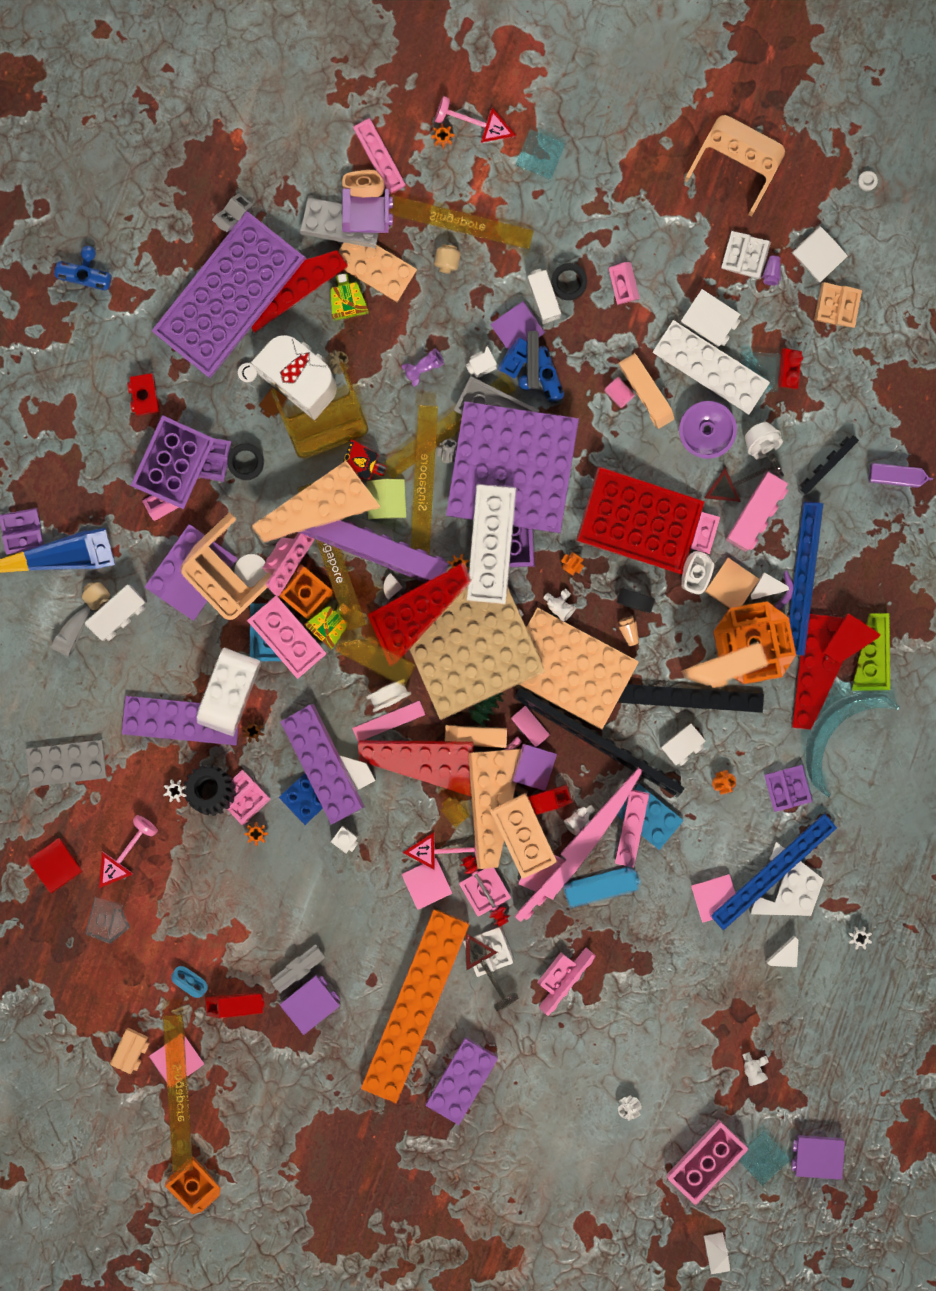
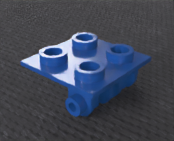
[279,773,323,825]

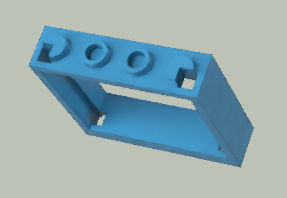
[563,867,641,908]

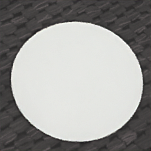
[235,554,267,587]

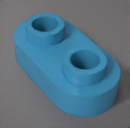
[171,966,208,998]

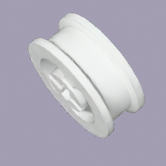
[366,679,411,712]

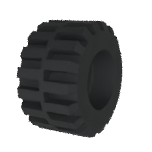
[183,764,236,816]

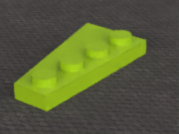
[851,613,891,691]

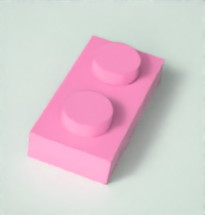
[691,512,720,554]

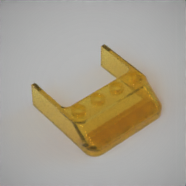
[271,362,368,459]
[334,637,416,686]

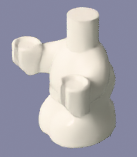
[544,589,576,622]
[564,805,595,835]
[742,1052,769,1086]

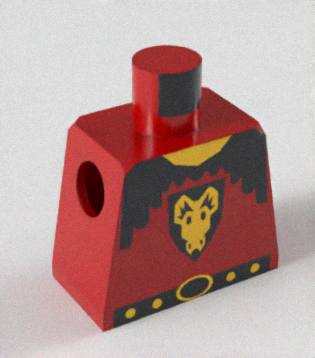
[343,439,387,481]

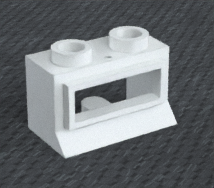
[466,346,497,379]

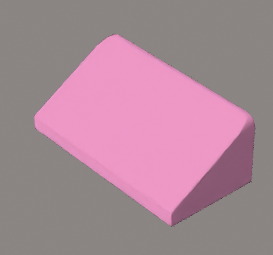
[608,262,640,305]
[143,496,179,521]
[511,706,550,747]

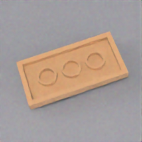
[338,243,417,303]
[490,794,557,879]

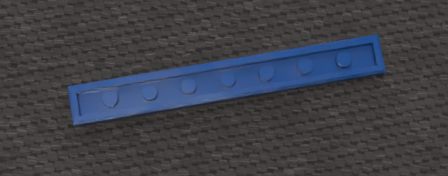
[789,501,824,656]
[710,813,837,931]

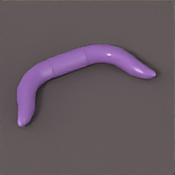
[774,570,793,611]

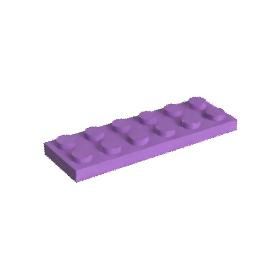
[122,696,239,745]
[281,704,365,824]

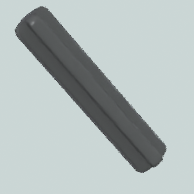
[527,331,539,388]

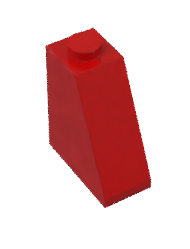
[822,613,881,664]
[527,784,572,815]
[205,993,265,1018]

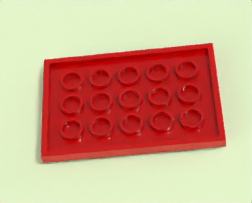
[576,467,705,575]

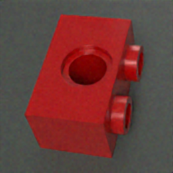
[127,373,160,416]

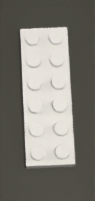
[653,320,770,415]
[467,484,516,604]

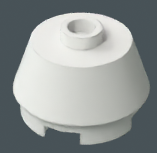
[745,422,783,460]

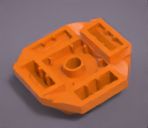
[713,601,796,684]

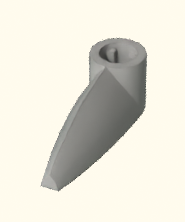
[51,606,92,657]

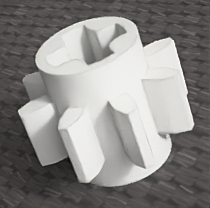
[164,780,187,803]
[848,926,872,950]
[618,1095,642,1121]

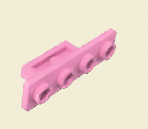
[262,532,315,596]
[537,948,595,1016]

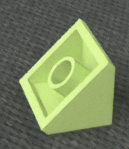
[366,479,406,520]

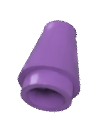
[762,256,781,286]

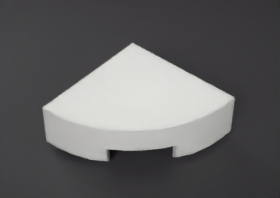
[384,573,403,600]

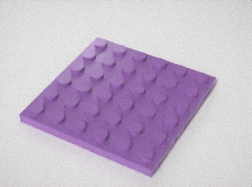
[446,402,579,534]

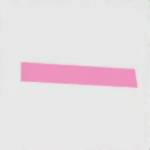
[352,701,425,742]

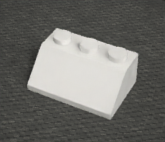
[85,585,147,641]

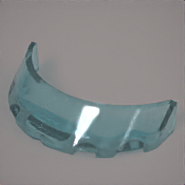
[805,693,900,798]

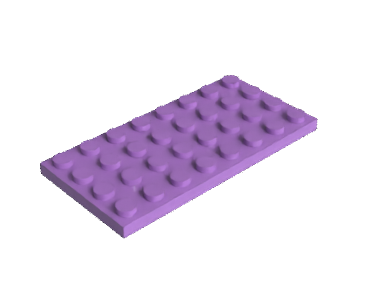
[152,211,306,379]

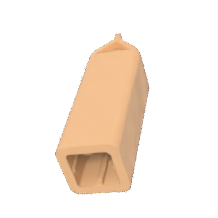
[445,725,507,748]

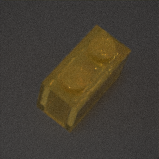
[441,797,470,828]

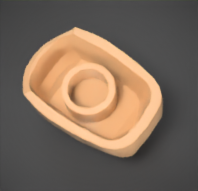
[342,170,385,198]

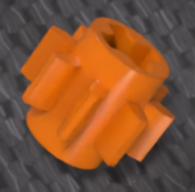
[431,124,455,149]
[561,552,584,576]
[447,554,470,570]
[712,770,736,795]
[244,822,269,846]

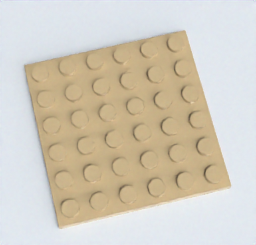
[409,586,546,720]

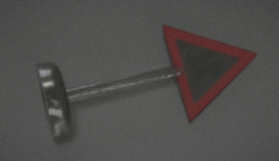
[704,452,784,502]
[466,933,519,1012]

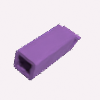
[869,463,933,488]

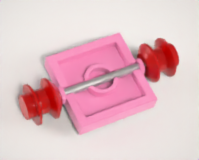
[459,854,511,927]

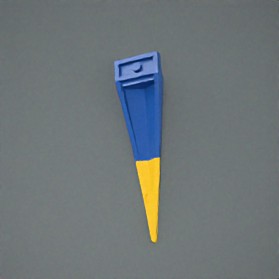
[0,527,115,573]

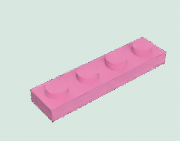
[615,789,650,868]

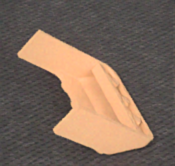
[684,115,785,216]
[180,512,272,620]
[682,643,768,688]

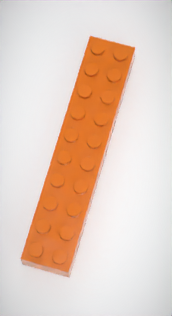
[361,909,469,1104]

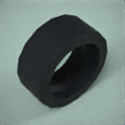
[551,263,587,301]
[227,443,264,480]
[616,588,655,613]

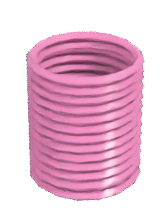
[604,377,635,408]

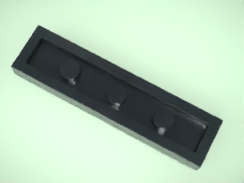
[798,435,859,497]

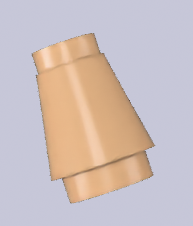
[618,616,639,646]

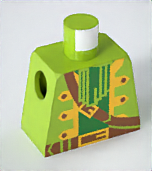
[331,274,369,321]
[305,603,351,650]

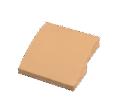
[814,282,862,328]
[705,558,760,608]

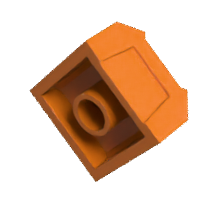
[279,563,333,620]
[165,1156,221,1214]

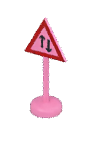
[435,96,516,143]
[99,815,158,888]
[403,832,477,870]

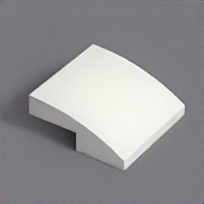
[792,226,847,282]
[721,231,771,279]
[463,926,515,977]

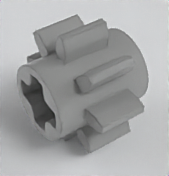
[437,439,457,463]

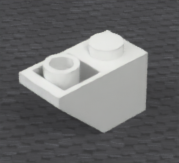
[340,756,376,790]

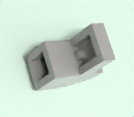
[212,193,253,232]

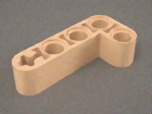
[618,353,675,429]

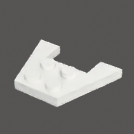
[750,842,824,916]

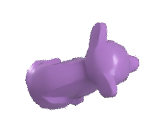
[402,348,445,386]

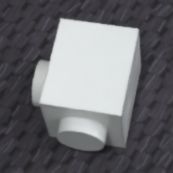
[331,826,358,853]

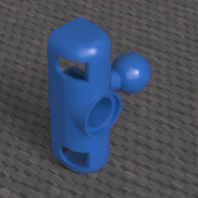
[54,246,112,291]
[518,346,564,403]

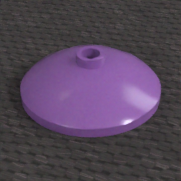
[679,401,737,459]

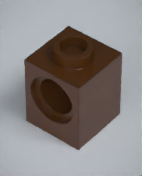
[258,387,288,418]

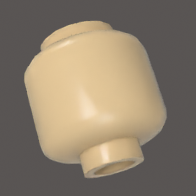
[434,244,461,274]
[82,582,111,611]

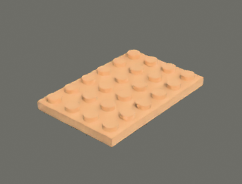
[518,607,639,729]

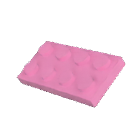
[247,596,327,679]

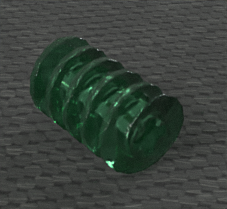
[468,692,507,727]

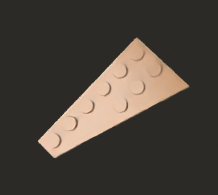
[252,461,380,543]
[469,749,521,869]

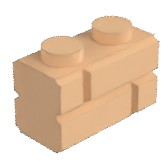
[110,1028,150,1074]

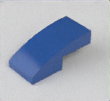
[497,338,527,379]

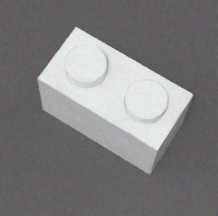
[660,723,705,766]

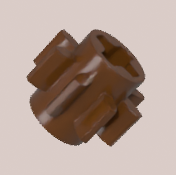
[242,720,265,743]

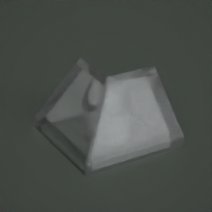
[85,897,130,944]

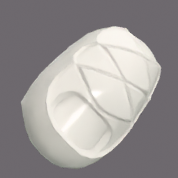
[681,551,714,594]

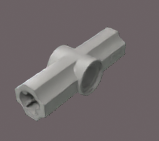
[270,944,326,993]

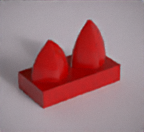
[778,348,804,389]

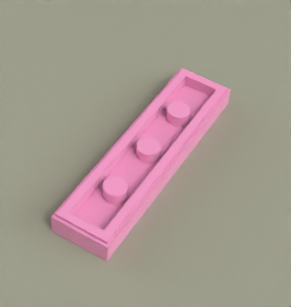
[353,118,406,195]

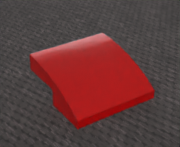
[28,838,83,894]

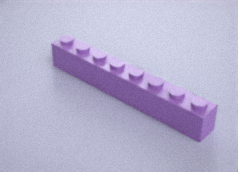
[299,520,449,583]

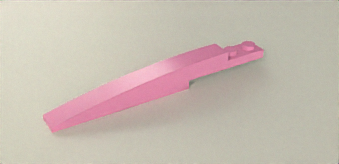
[515,767,642,922]

